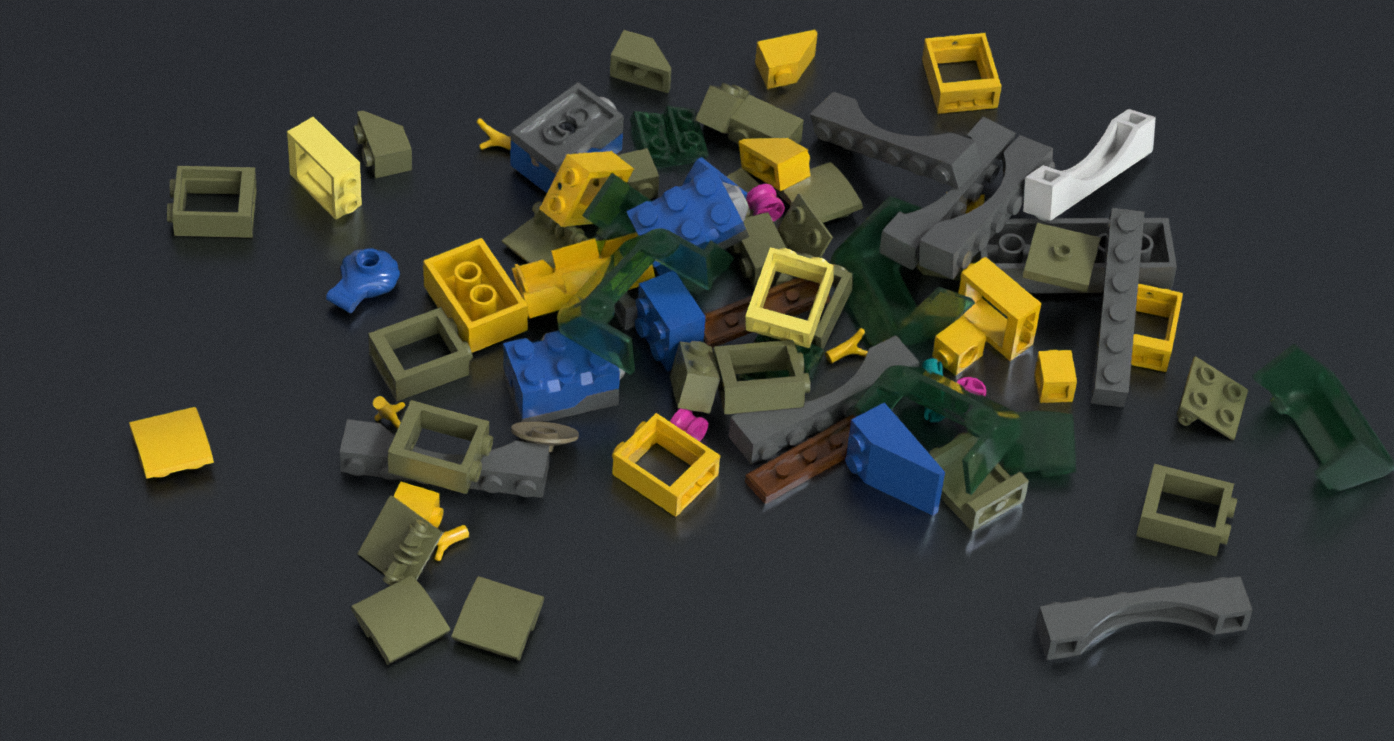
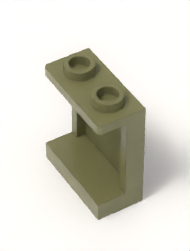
[928,428,1029,532]

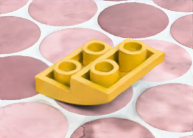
[129,407,214,479]

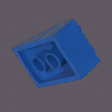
[845,403,945,515]

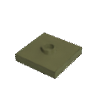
[1023,223,1101,293]

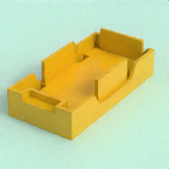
[511,232,655,318]

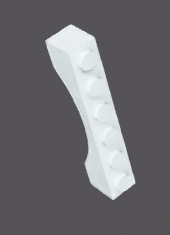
[1023,109,1155,221]

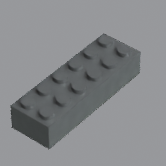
[975,218,1177,293]

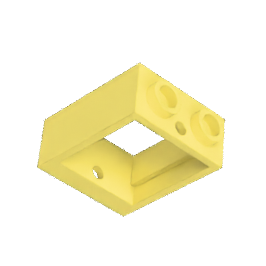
[287,117,362,220]
[745,247,834,348]

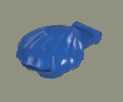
[326,248,400,313]

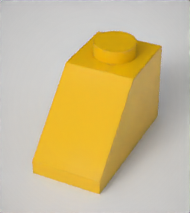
[755,30,817,89]
[738,138,810,191]

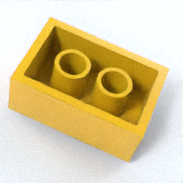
[423,238,528,353]

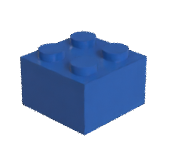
[634,270,705,372]

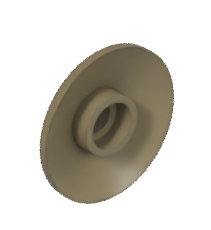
[511,421,579,452]

